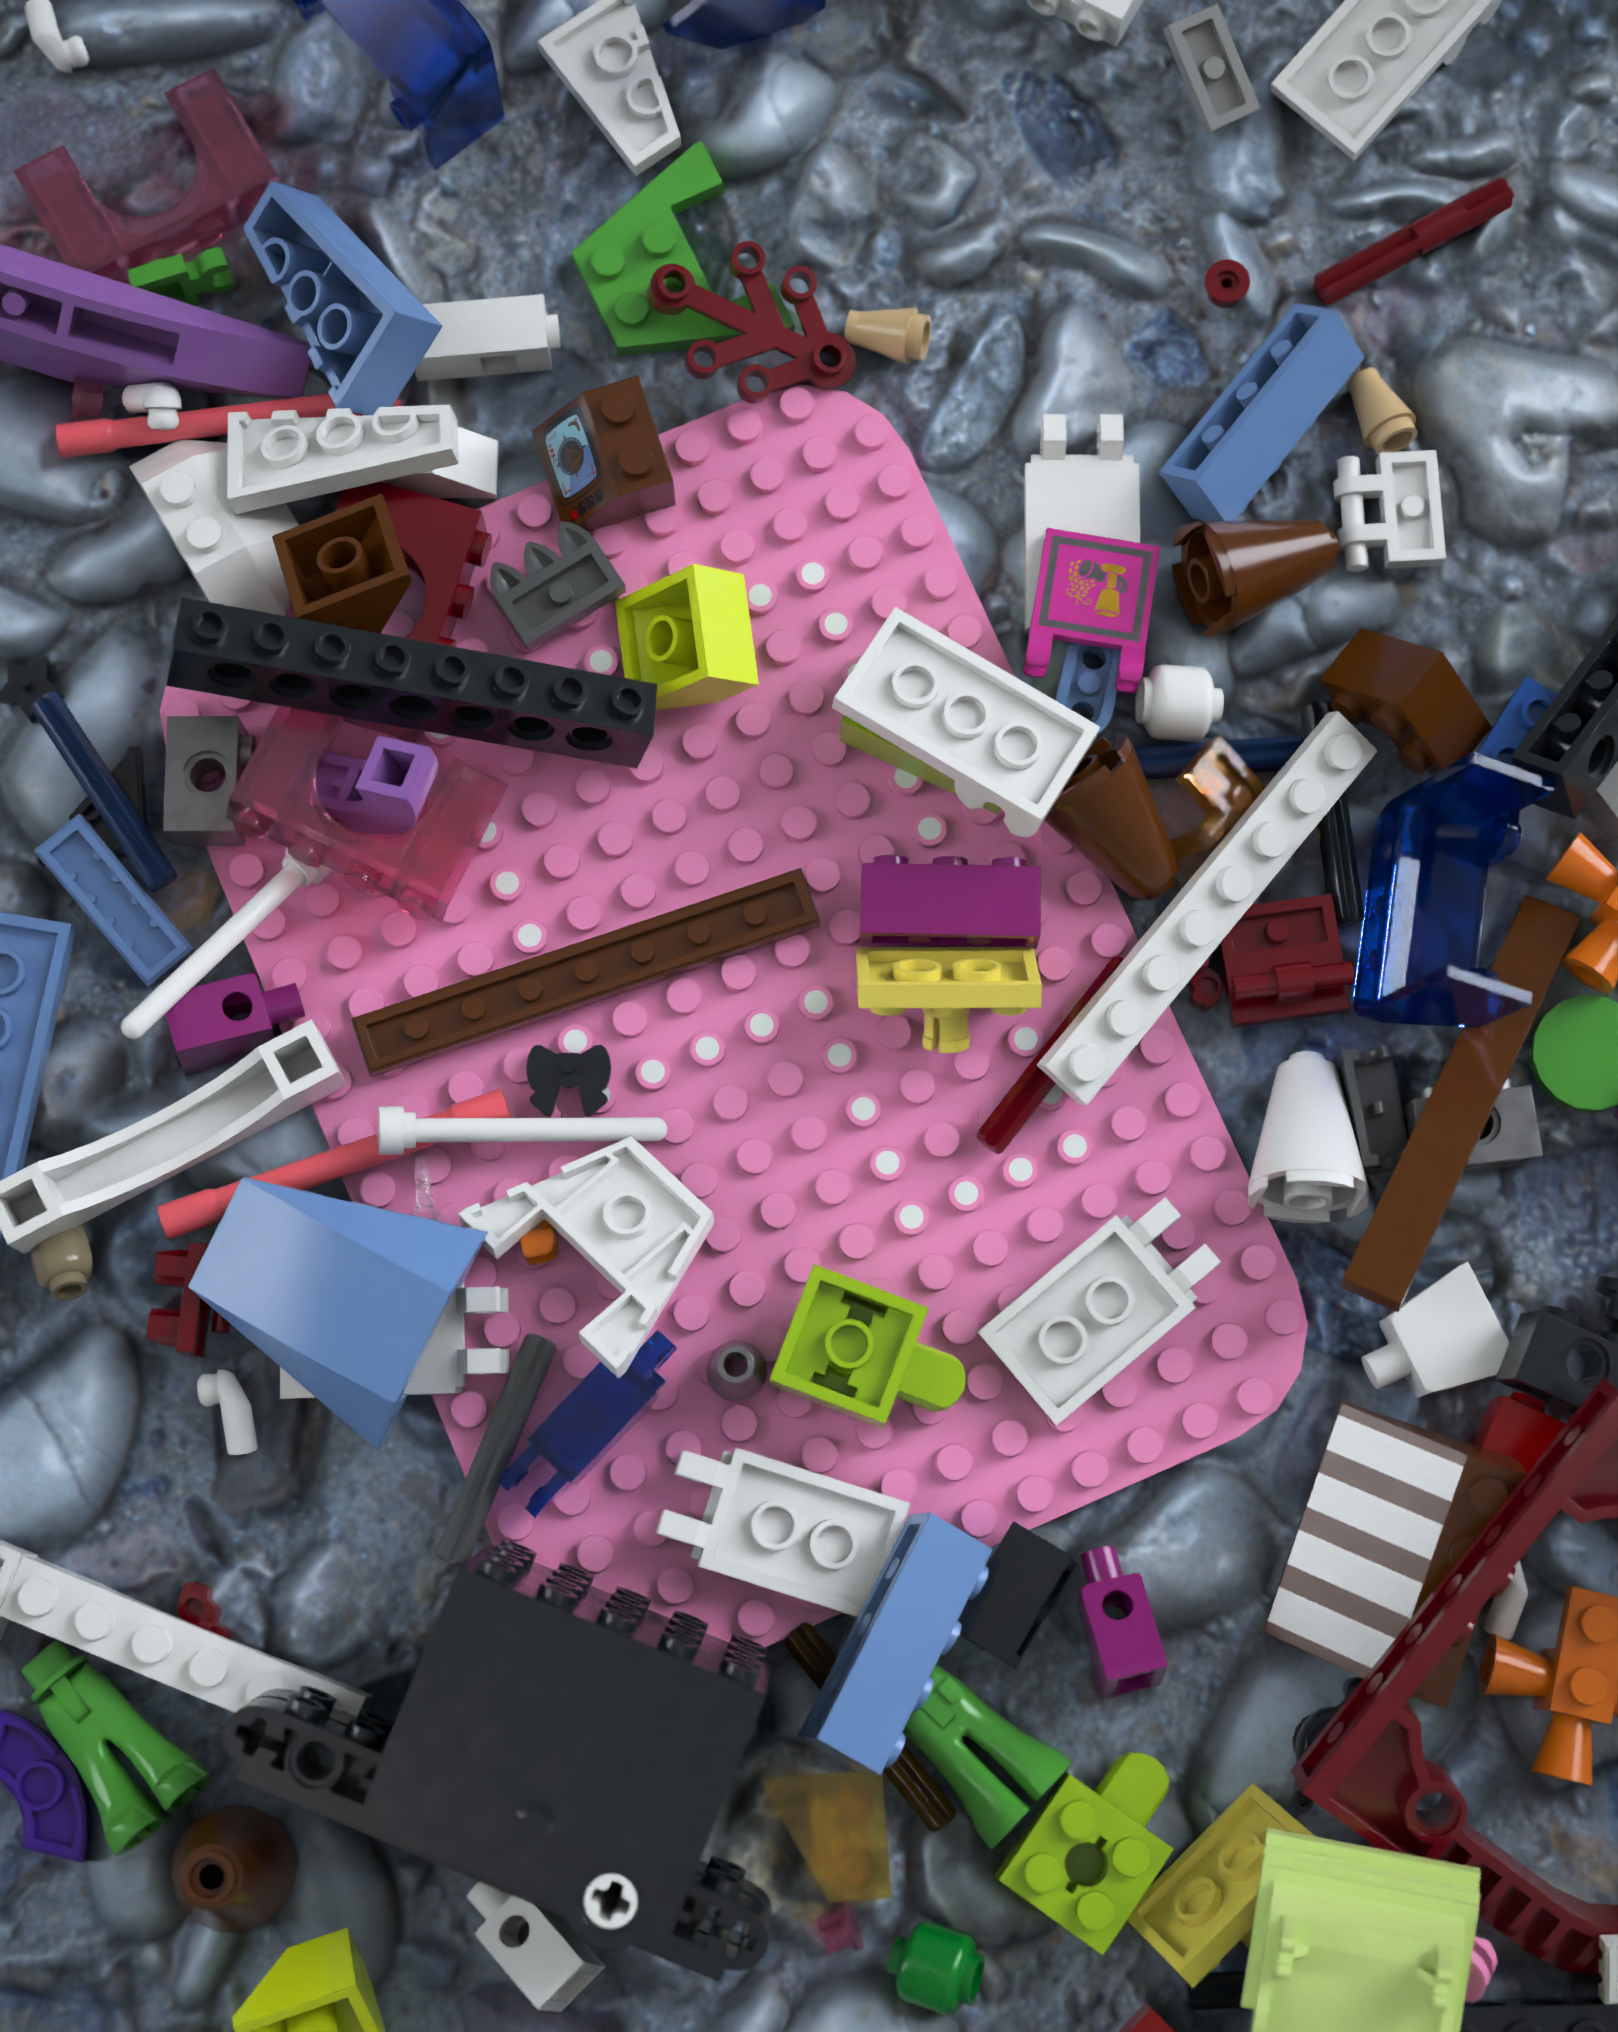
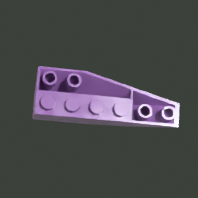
[0,244,312,399]

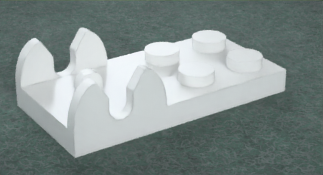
[1271,0,1502,161]
[832,607,1101,837]

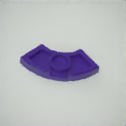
[0,1709,91,1863]

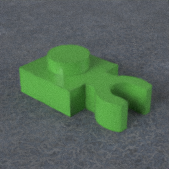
[127,247,236,306]

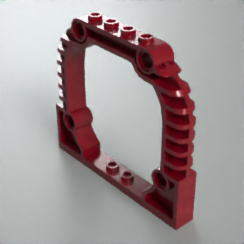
[1291,1378,1618,1978]

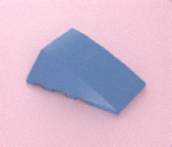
[188,1177,488,1451]

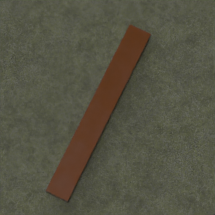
[351,868,820,1077]
[1341,895,1582,1312]

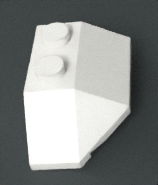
[129,440,299,616]

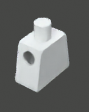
[1361,1262,1509,1398]
[467,1882,606,2012]

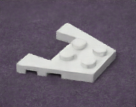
[458,1136,715,1379]

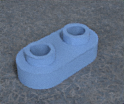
[1055,642,1121,741]

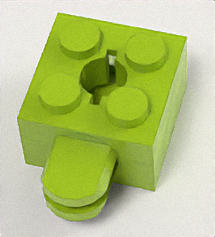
[769,1264,966,1429]
[994,1752,1174,1956]

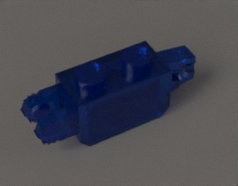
[498,1330,677,1518]

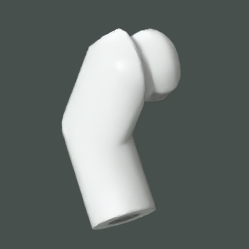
[25,0,90,73]
[122,382,182,430]
[197,1369,258,1455]
[1483,1560,1528,1640]

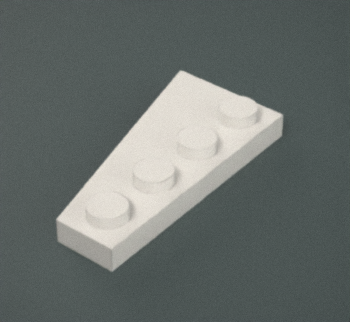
[227,405,459,514]

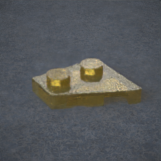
[763,1771,891,1902]

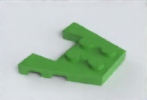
[571,141,795,357]

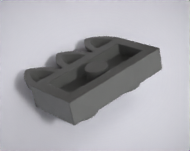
[490,521,626,652]

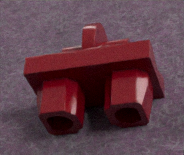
[146,1242,230,1358]

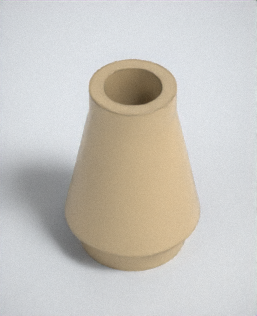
[845,307,931,365]
[1346,368,1417,455]

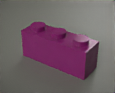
[860,855,1041,949]

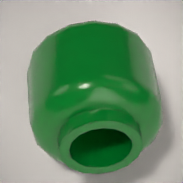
[887,1921,985,2015]

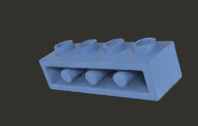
[1159,303,1365,521]
[798,1512,993,1775]

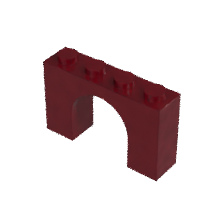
[306,482,492,742]

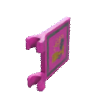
[1023,528,1160,694]

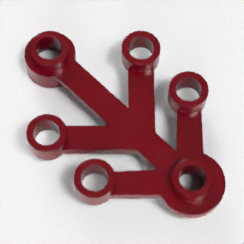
[647,241,856,404]

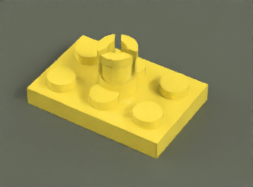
[856,947,1042,1053]
[1127,1783,1316,1988]

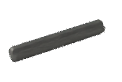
[436,1333,556,1567]

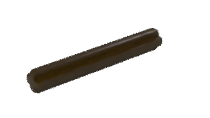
[784,1622,956,1832]

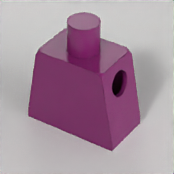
[165,973,306,1077]
[1076,1546,1168,1700]

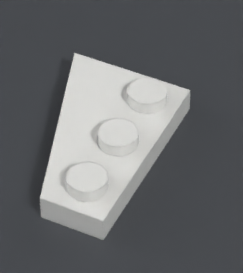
[538,0,681,176]

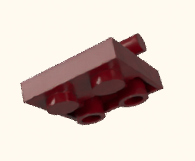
[1218,894,1354,1028]

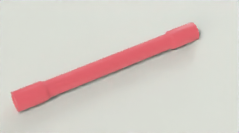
[56,393,402,458]
[157,1088,512,1240]

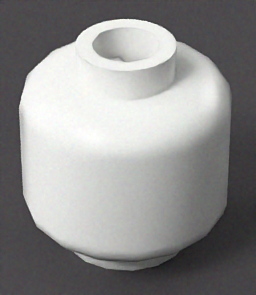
[1135,664,1224,741]

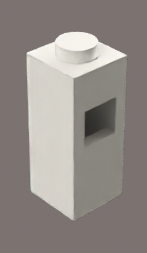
[414,294,561,382]

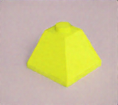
[232,1927,386,2032]

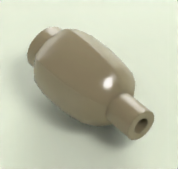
[30,1224,92,1300]

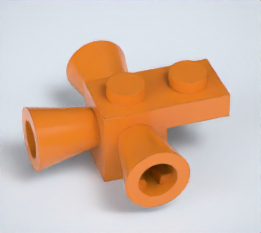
[1545,832,1618,994]
[1479,1586,1618,1786]

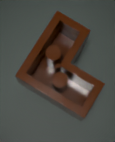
[1319,628,1492,780]

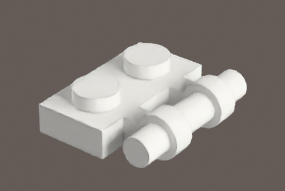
[1333,450,1446,572]

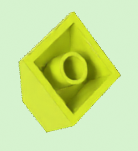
[615,564,759,710]

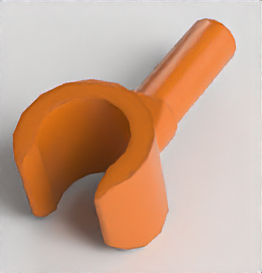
[520,1179,559,1265]

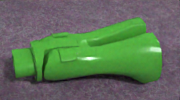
[21,1640,212,1856]
[903,1664,1073,1850]

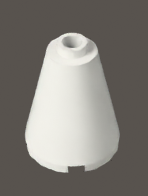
[1247,1051,1369,1223]

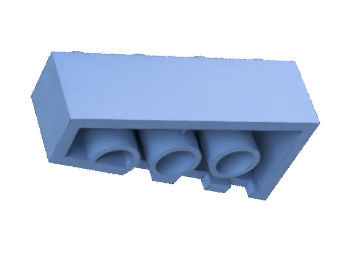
[243,181,443,415]

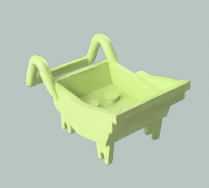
[1240,1827,1481,2032]

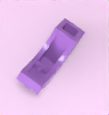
[282,735,439,835]

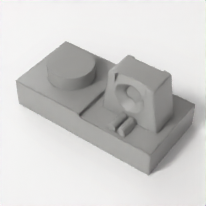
[1163,3,1261,135]

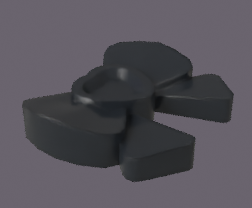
[526,1045,612,1117]

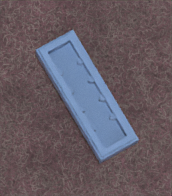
[34,813,196,987]

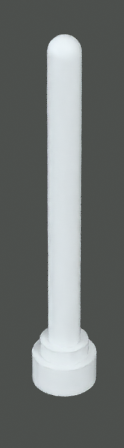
[121,832,337,1039]
[378,1106,668,1155]

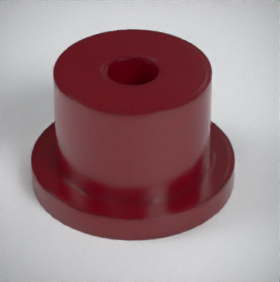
[1205,260,1250,308]

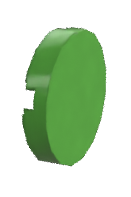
[1528,995,1618,1114]

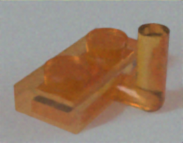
[1170,735,1266,861]

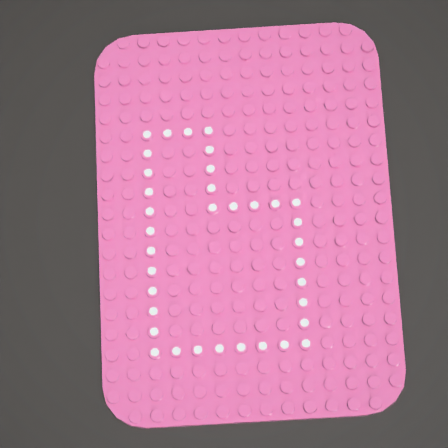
[160,384,1308,1647]

